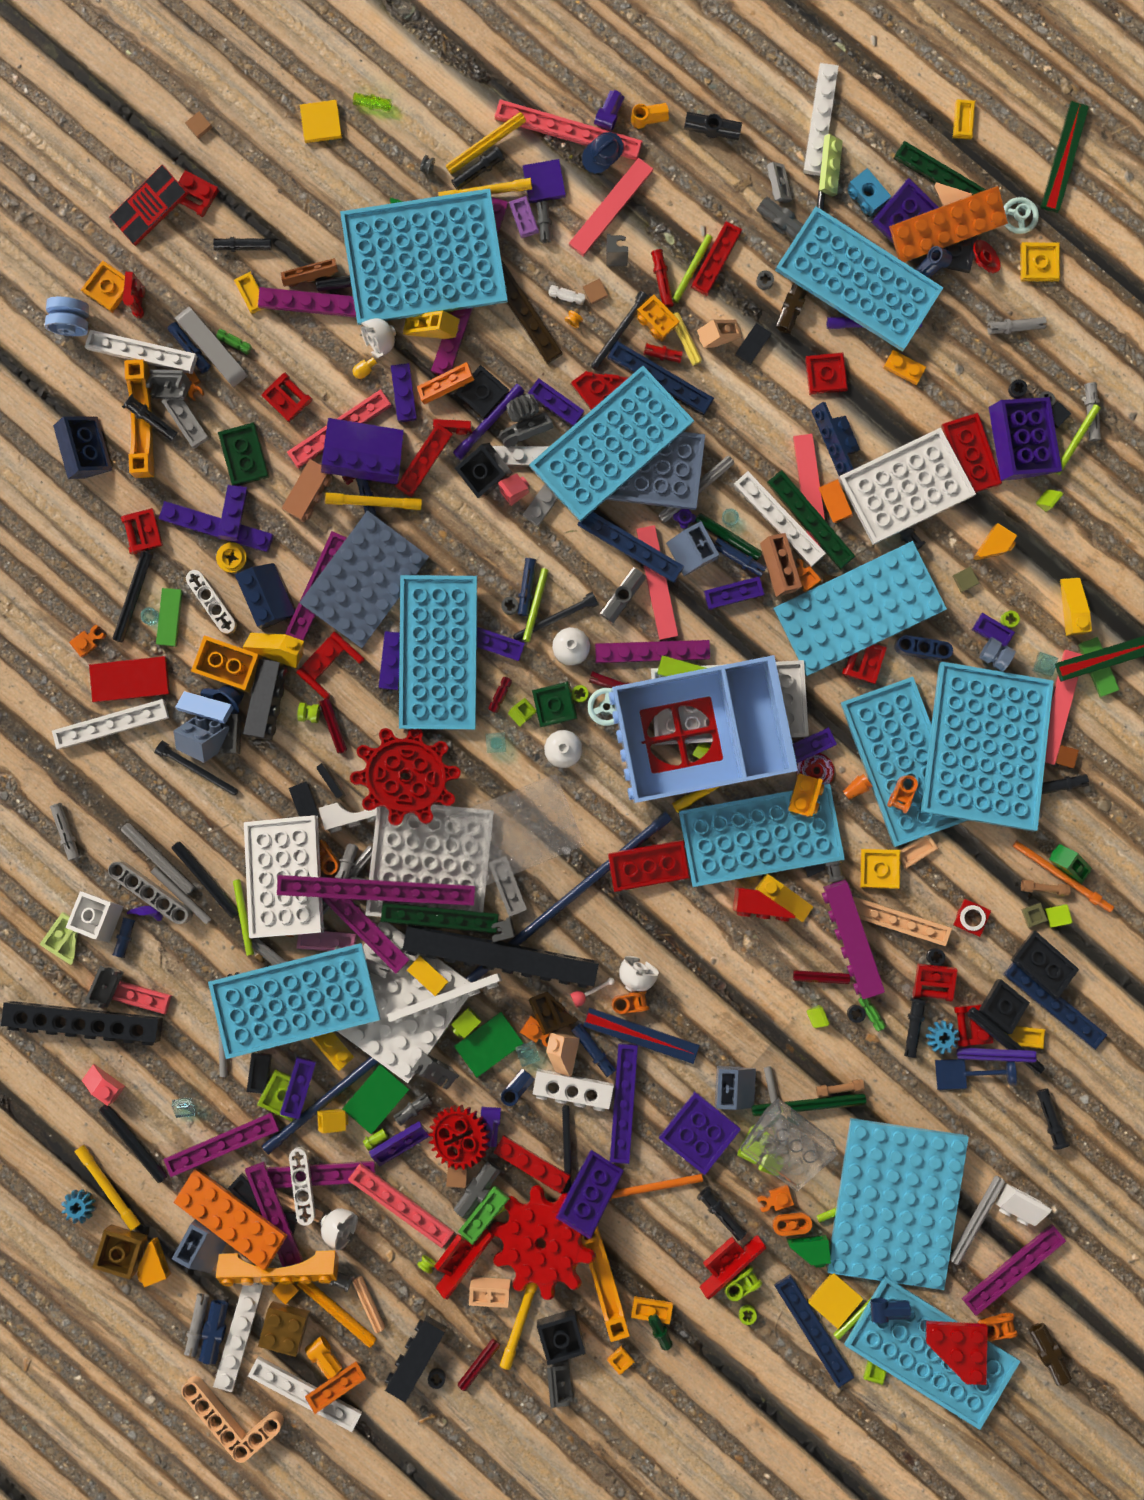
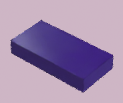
[971,613,1015,647]

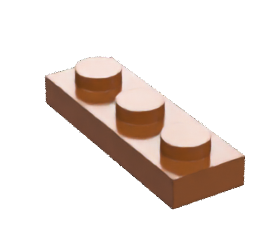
[281,258,338,287]

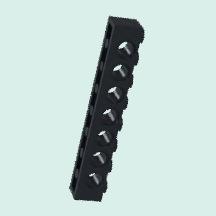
[1,1001,163,1046]

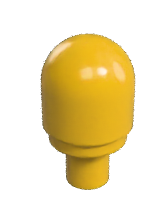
[352,357,377,379]

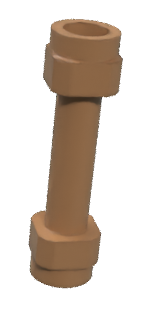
[1021,880,1070,896]
[816,1079,865,1098]

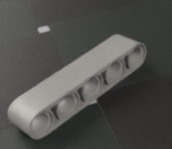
[175,306,248,388]
[108,862,192,924]

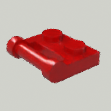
[178,170,219,217]
[123,271,145,318]
[261,373,313,422]
[121,508,163,554]
[842,644,887,684]
[913,964,958,1002]
[954,1004,993,1046]

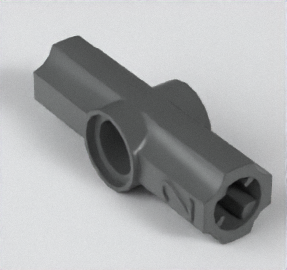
[756,197,803,240]
[600,567,647,623]
[453,1161,501,1220]

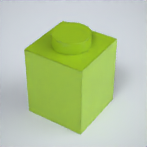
[451,1007,482,1039]

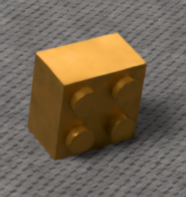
[92,1224,148,1280]
[258,1301,310,1357]

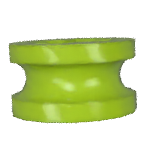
[1000,610,1020,629]
[572,685,589,703]
[417,1255,436,1274]
[739,1305,757,1325]

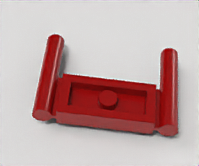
[296,631,364,699]

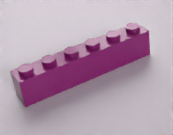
[821,880,885,1000]

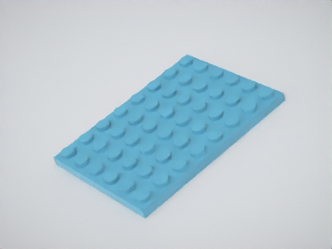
[340,189,508,325]
[921,661,1054,832]
[827,1118,969,1290]

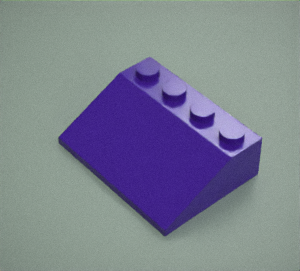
[989,397,1062,481]
[321,418,404,484]

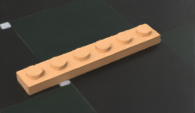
[852,896,952,946]

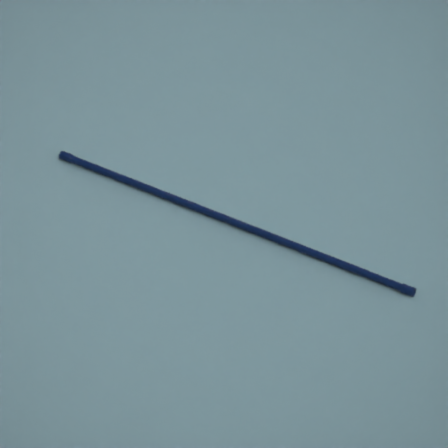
[262,811,672,1154]

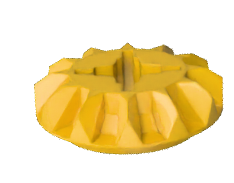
[216,542,247,573]

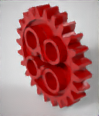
[428,1105,490,1170]

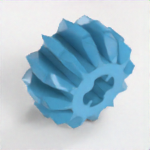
[926,1020,960,1054]
[61,1189,96,1224]

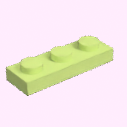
[819,134,843,197]

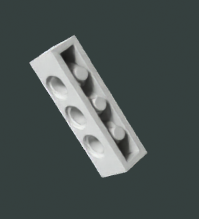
[532,1068,614,1111]

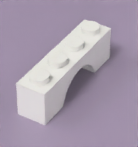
[319,803,377,833]

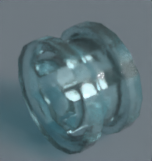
[722,509,739,527]
[140,607,159,626]

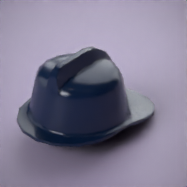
[582,132,623,174]
[200,685,244,714]

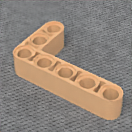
[182,1376,284,1463]

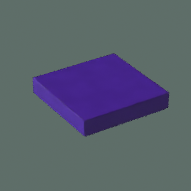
[522,159,566,204]

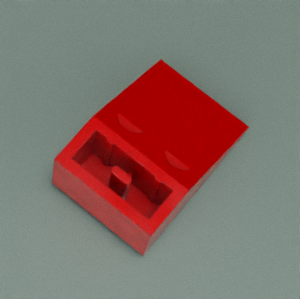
[733,887,795,922]

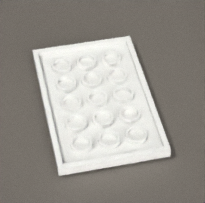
[838,428,976,545]
[244,815,324,938]

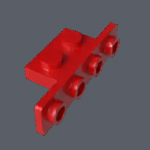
[435,1228,494,1300]
[700,1235,767,1300]

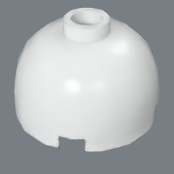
[361,318,396,358]
[552,627,590,666]
[544,730,582,768]
[619,956,659,992]
[321,1208,358,1251]

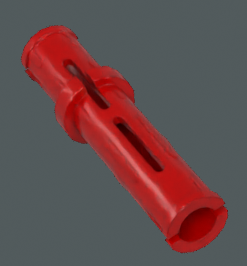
[651,249,674,308]

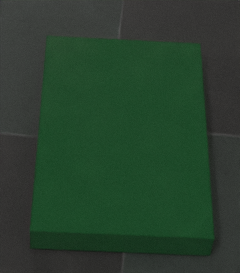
[218,422,270,486]

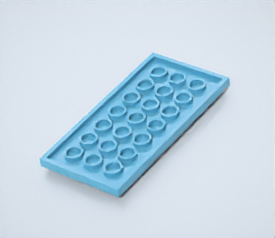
[775,206,943,352]
[529,366,694,522]
[773,541,947,677]
[399,575,478,730]
[840,677,967,847]
[679,784,845,887]
[208,943,381,1059]
[844,1276,1020,1430]

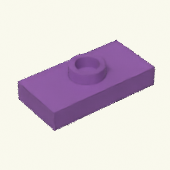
[509,196,539,239]

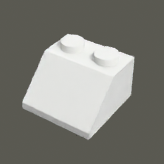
[66,891,124,943]
[995,1182,1052,1226]

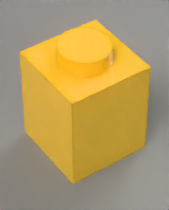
[317,1109,348,1134]

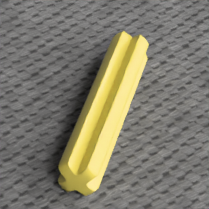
[674,312,702,366]

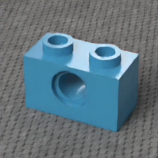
[847,168,891,217]

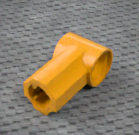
[631,103,669,129]
[305,1335,342,1379]

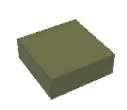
[953,566,979,592]
[1021,903,1048,928]

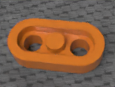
[772,1212,812,1236]

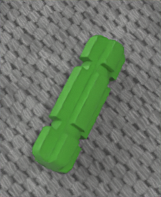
[216,329,252,354]
[858,997,886,1031]

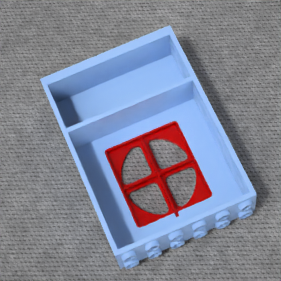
[609,655,798,803]

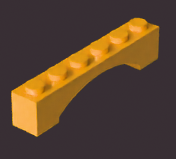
[124,359,154,478]
[582,1225,630,1342]
[216,1250,339,1286]

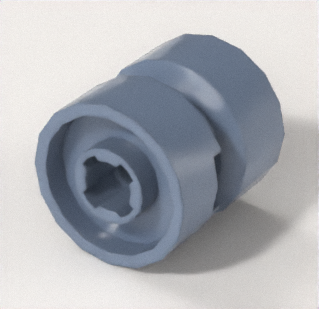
[979,637,1016,672]

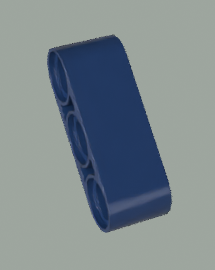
[894,635,953,661]

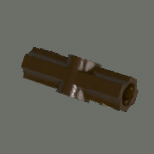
[775,282,807,333]
[1029,1323,1072,1386]

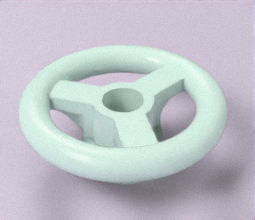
[1004,197,1039,234]
[588,688,615,726]

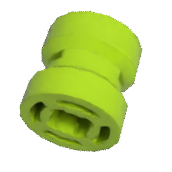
[297,702,320,723]

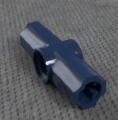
[199,1300,229,1365]

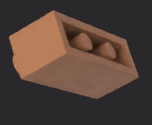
[282,459,332,523]
[760,533,802,597]

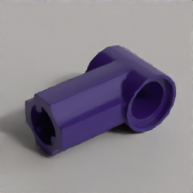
[594,90,625,132]
[480,1106,501,1147]

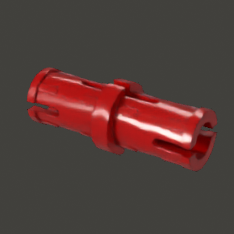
[643,343,683,364]

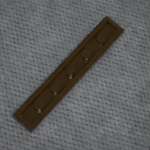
[501,260,563,364]

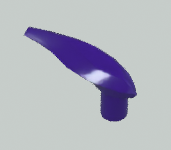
[127,906,163,921]

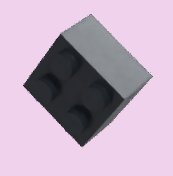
[455,443,513,498]
[537,1308,586,1365]

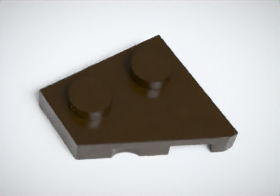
[528,992,578,1035]

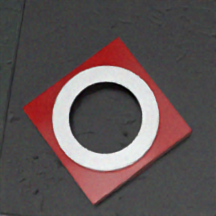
[953,899,992,937]

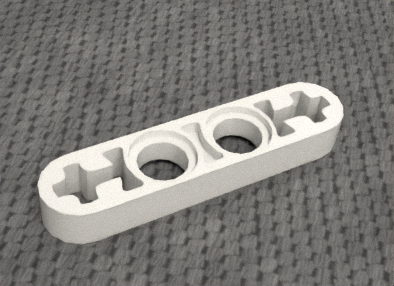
[186,570,237,634]
[289,1147,315,1226]

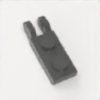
[499,412,554,448]

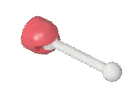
[570,978,615,1008]

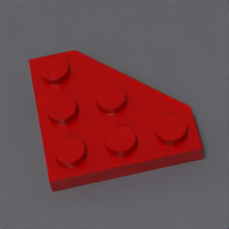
[571,371,628,410]
[926,1321,988,1385]

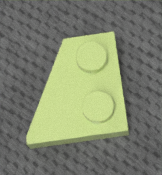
[39,912,78,965]

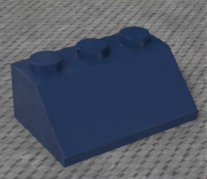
[53,416,112,479]
[235,563,295,630]

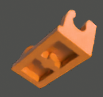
[818,479,853,524]

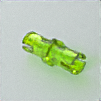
[353,92,392,112]

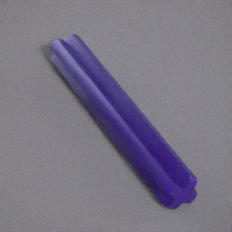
[957,1048,1037,1063]

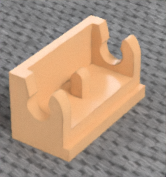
[469,1277,510,1308]

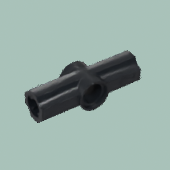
[684,112,742,140]

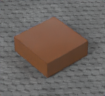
[1055,745,1079,769]

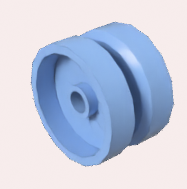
[45,296,90,337]

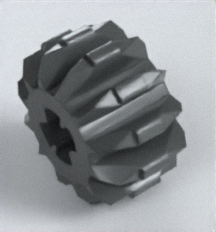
[506,394,539,422]

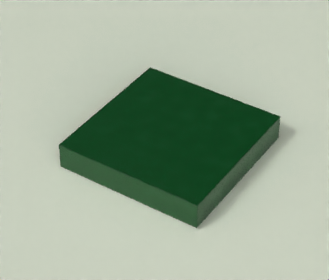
[532,681,578,728]

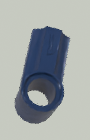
[915,246,952,279]
[501,1068,535,1106]
[870,1298,911,1323]

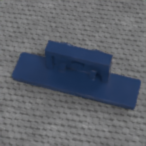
[811,402,860,476]

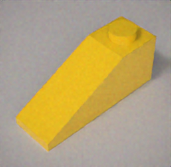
[403,310,460,339]
[1060,578,1092,636]
[243,633,304,668]
[755,874,813,922]

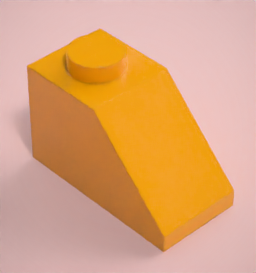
[973,523,1017,560]
[137,1237,171,1288]

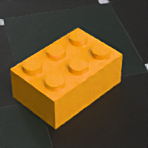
[191,635,263,693]

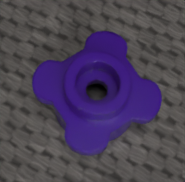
[673,509,696,529]

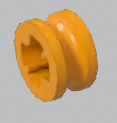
[564,310,583,329]

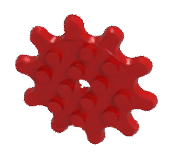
[350,728,461,826]
[490,1185,596,1300]

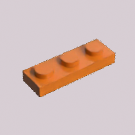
[417,362,474,405]
[305,1361,366,1414]

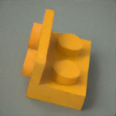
[637,294,680,342]
[787,774,824,817]

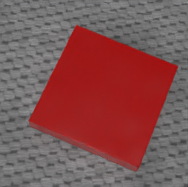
[805,353,847,395]

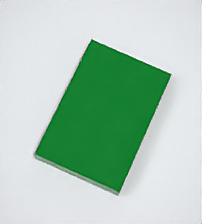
[454,1011,524,1078]
[342,1064,410,1134]

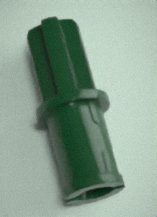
[648,1314,673,1351]

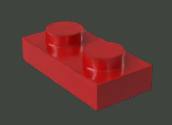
[433,419,472,436]

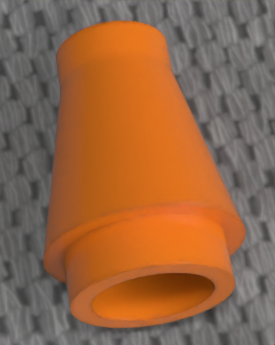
[843,774,872,800]

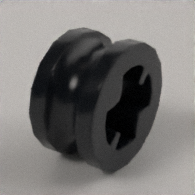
[1008,379,1028,399]
[926,948,945,966]
[847,1005,866,1023]
[427,1368,446,1389]

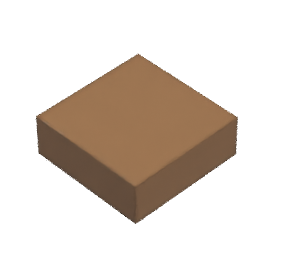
[185,111,212,139]
[583,278,608,305]
[446,1166,468,1188]

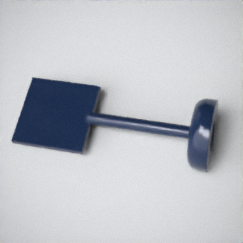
[935,1059,1017,1090]

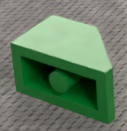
[1049,844,1092,884]
[787,1235,831,1268]

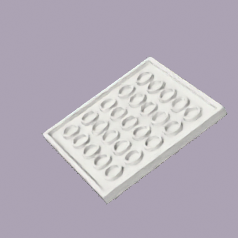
[365,804,493,917]
[337,922,472,1083]

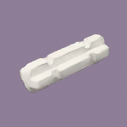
[549,285,585,305]

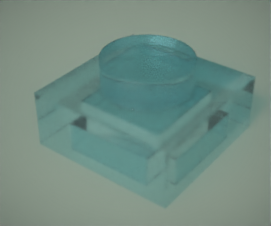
[1033,652,1059,677]
[486,732,506,753]
[515,1041,540,1067]
[172,1098,196,1118]

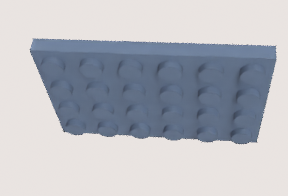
[606,432,705,510]
[299,510,429,648]

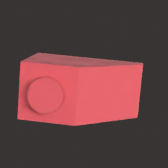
[498,474,529,506]
[82,1064,125,1106]

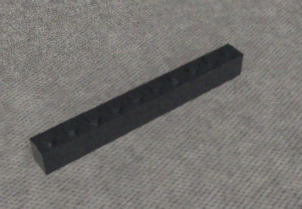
[402,924,599,988]

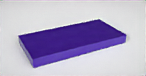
[556,1150,624,1239]

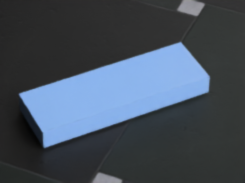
[175,691,234,724]

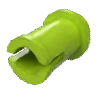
[363,1128,389,1151]

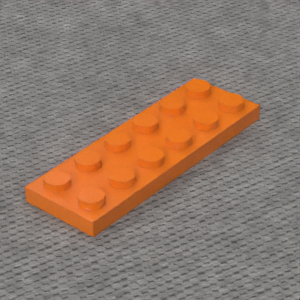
[889,186,1008,262]
[173,1168,287,1270]

